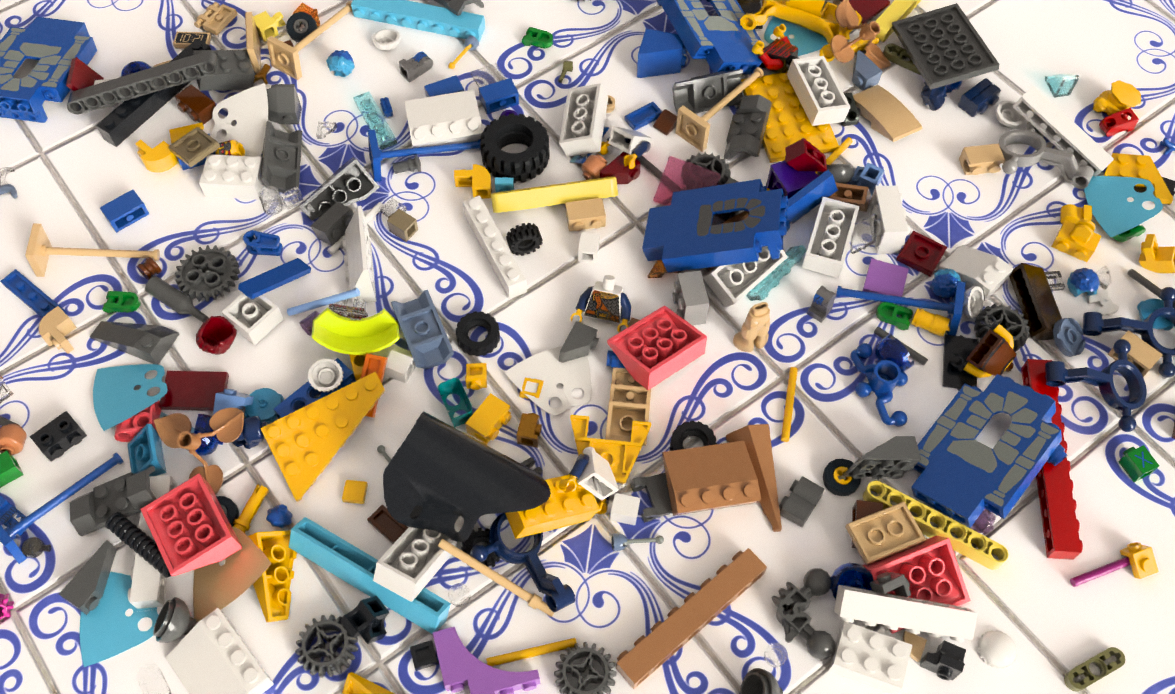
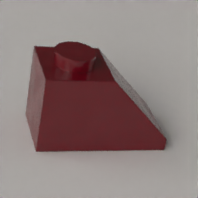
[785,138,827,172]
[600,151,641,184]

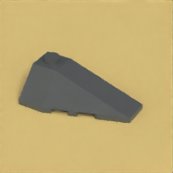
[227,84,302,125]
[299,157,380,220]
[90,321,180,365]

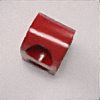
[1099,108,1139,137]

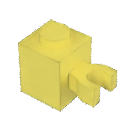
[253,11,286,42]

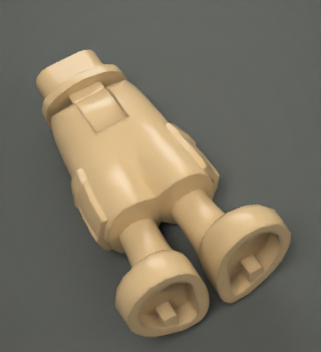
[733,302,770,352]

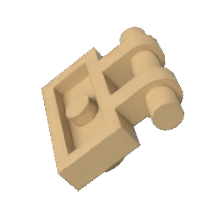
[194,2,238,35]

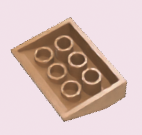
[662,441,762,516]

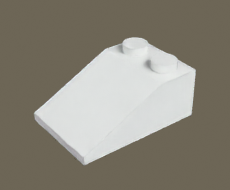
[938,244,1014,301]

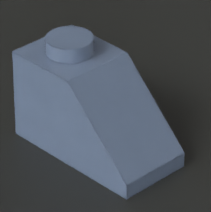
[852,50,883,91]

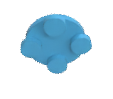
[1137,298,1174,331]
[244,388,284,424]

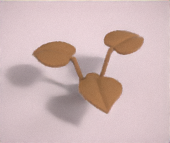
[830,0,891,69]
[154,408,244,495]

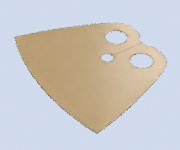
[193,526,272,622]

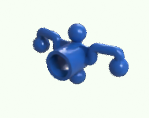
[850,343,908,427]

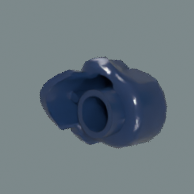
[921,82,947,111]
[232,416,266,449]

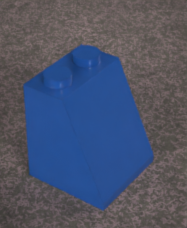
[637,29,687,78]

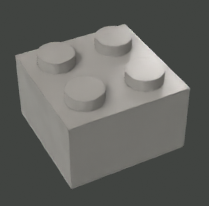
[672,270,709,326]

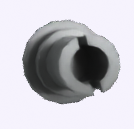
[392,154,421,174]

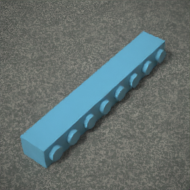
[351,0,485,42]
[289,517,451,634]

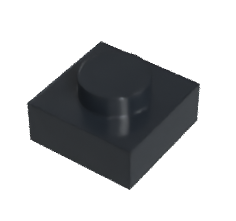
[410,640,438,671]

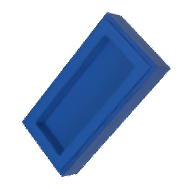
[624,102,662,130]

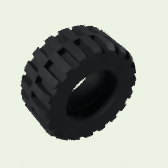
[480,113,550,183]

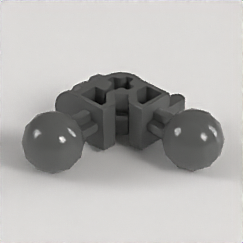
[771,568,836,660]

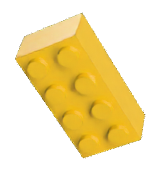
[505,475,600,539]

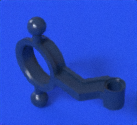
[1083,287,1175,378]
[1045,339,1147,432]
[470,513,575,613]

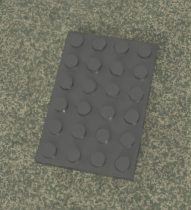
[892,3,1000,90]

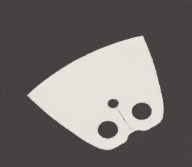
[211,83,268,157]
[504,346,592,415]

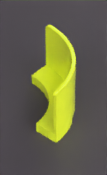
[311,307,400,355]

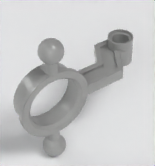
[999,121,1094,189]

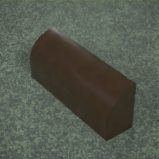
[1009,263,1062,340]

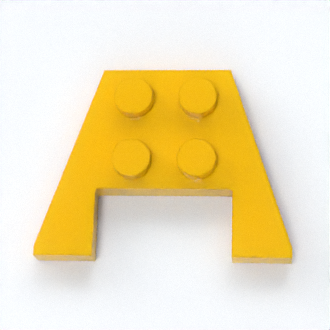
[1104,153,1173,204]
[570,415,651,484]

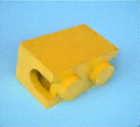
[465,393,512,445]

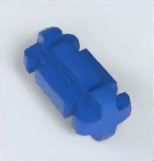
[380,97,393,118]

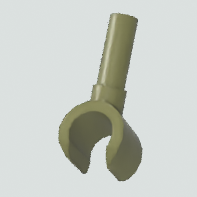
[558,61,573,83]

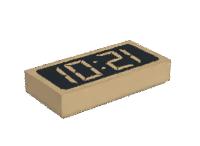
[173,32,211,48]

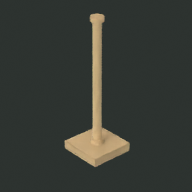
[266,1,353,80]
[675,67,764,152]
[25,223,160,277]

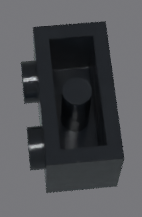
[29,411,87,462]

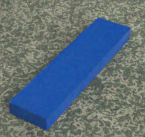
[238,258,311,300]
[0,269,67,318]

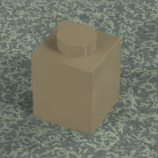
[387,209,418,242]

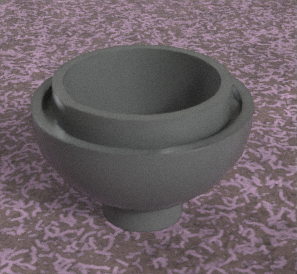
[817,164,855,184]
[153,597,196,643]
[740,668,783,694]

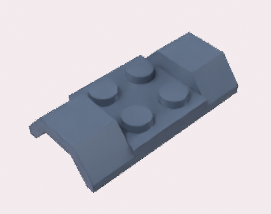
[391,289,454,369]

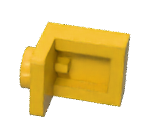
[465,363,487,390]
[1120,542,1159,579]

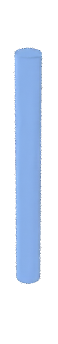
[287,288,360,316]

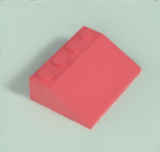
[607,305,707,390]
[140,473,242,577]
[860,535,971,634]

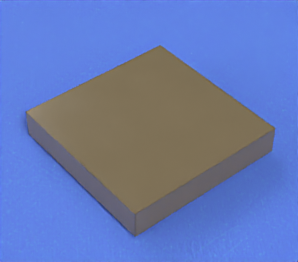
[168,127,220,167]

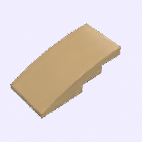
[853,85,922,142]
[605,367,651,446]

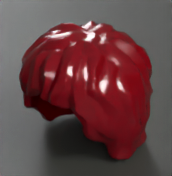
[196,316,237,355]

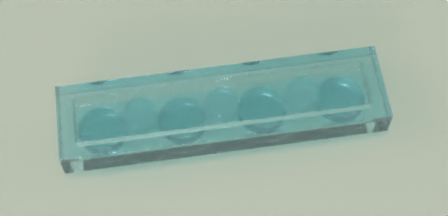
[353,91,397,150]
[746,245,807,301]

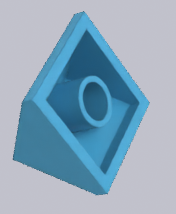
[127,424,167,477]

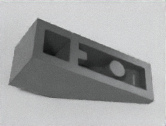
[59,540,117,615]

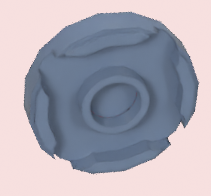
[1053,318,1085,357]

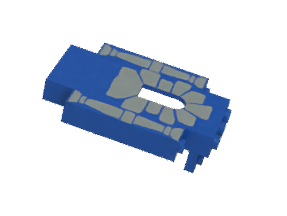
[657,0,765,74]
[0,17,97,123]
[911,374,1062,528]

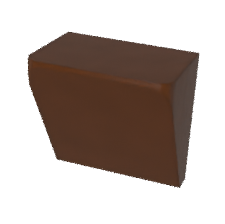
[653,109,677,136]

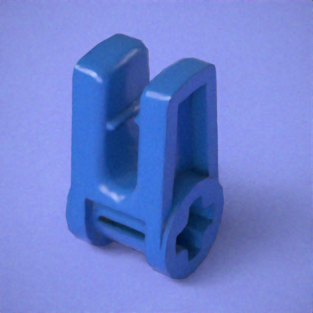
[243,230,283,256]

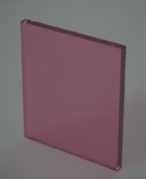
[653,156,721,206]

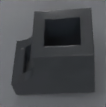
[340,596,389,644]
[920,640,966,681]

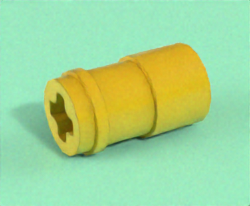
[911,308,950,337]

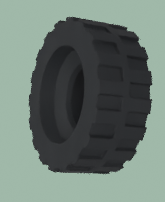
[456,311,500,356]
[670,421,717,451]

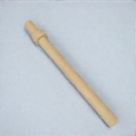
[438,538,554,617]

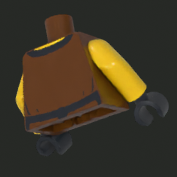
[950,314,1016,378]

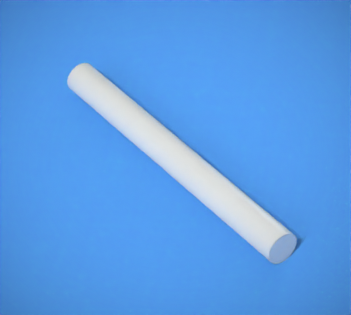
[327,202,384,255]

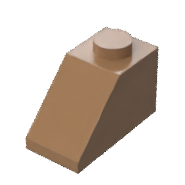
[828,183,871,212]

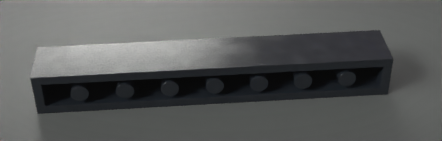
[96,39,211,147]

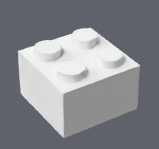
[222,293,283,345]

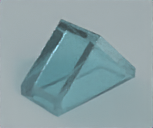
[1045,74,1079,98]

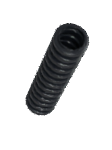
[105,512,171,578]

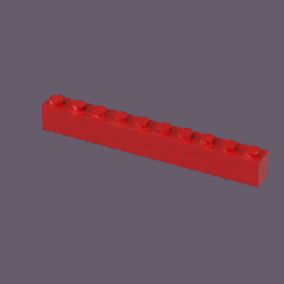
[1021,359,1083,560]

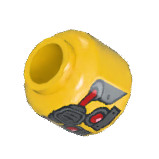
[216,139,245,156]

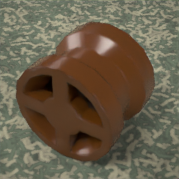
[136,257,162,280]

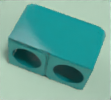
[438,378,473,428]

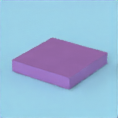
[862,258,909,297]

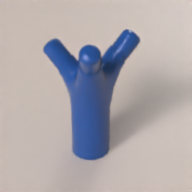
[1160,138,1175,155]

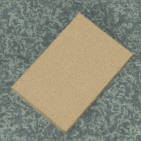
[245,12,262,74]
[845,502,926,566]

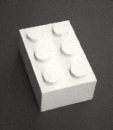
[199,154,264,200]
[868,185,910,254]
[829,621,912,694]

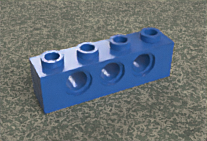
[273,358,356,419]

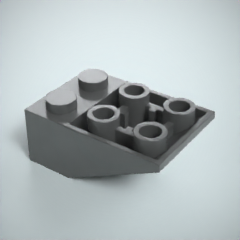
[844,436,921,479]

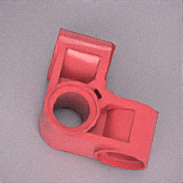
[114,400,161,442]

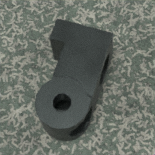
[841,92,859,127]

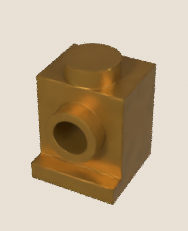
[517,413,542,448]

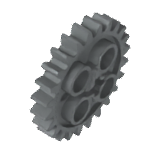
[175,245,240,302]

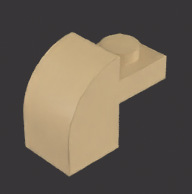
[39,306,77,354]

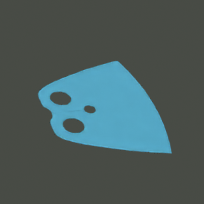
[764,17,828,56]
[1084,176,1163,237]
[93,364,168,431]
[80,572,159,667]

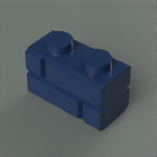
[958,78,1001,117]

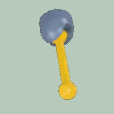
[448,35,480,69]

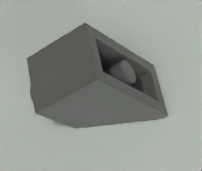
[559,321,599,363]

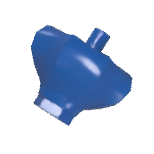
[266,504,293,528]

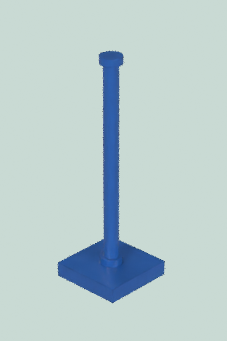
[368,129,481,182]
[836,281,966,336]
[0,452,124,564]

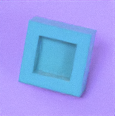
[495,177,514,192]

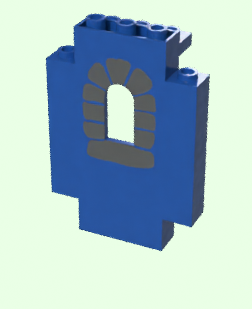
[642,179,789,273]

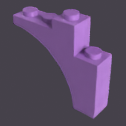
[432,626,540,694]

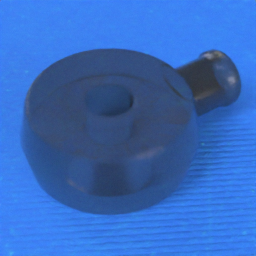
[22,537,51,558]

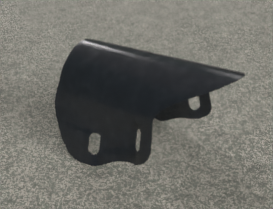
[383,411,551,542]

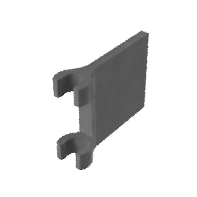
[630,473,672,523]

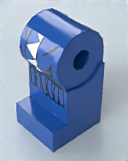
[0,495,32,536]

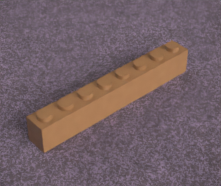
[616,548,767,689]

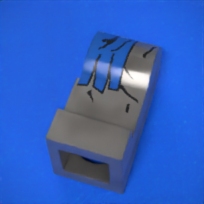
[399,51,433,83]
[807,285,836,323]

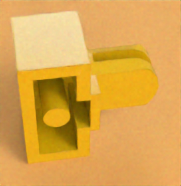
[1051,219,1101,262]

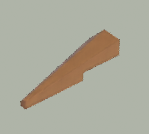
[726,424,782,532]

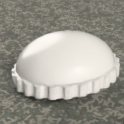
[372,28,401,50]
[995,100,1025,127]
[962,286,984,319]
[308,358,344,392]
[977,630,1018,669]

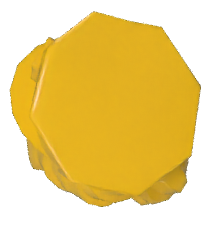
[1093,80,1141,116]

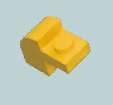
[135,140,179,172]
[454,164,492,199]
[1139,234,1175,273]

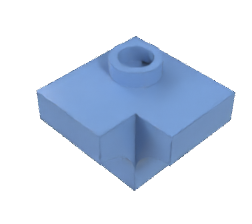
[849,162,885,199]
[213,389,254,415]

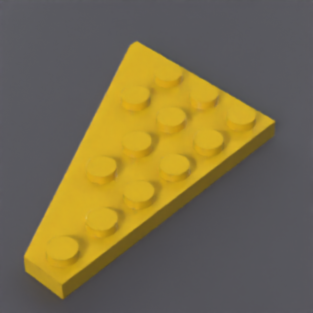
[260,372,385,502]

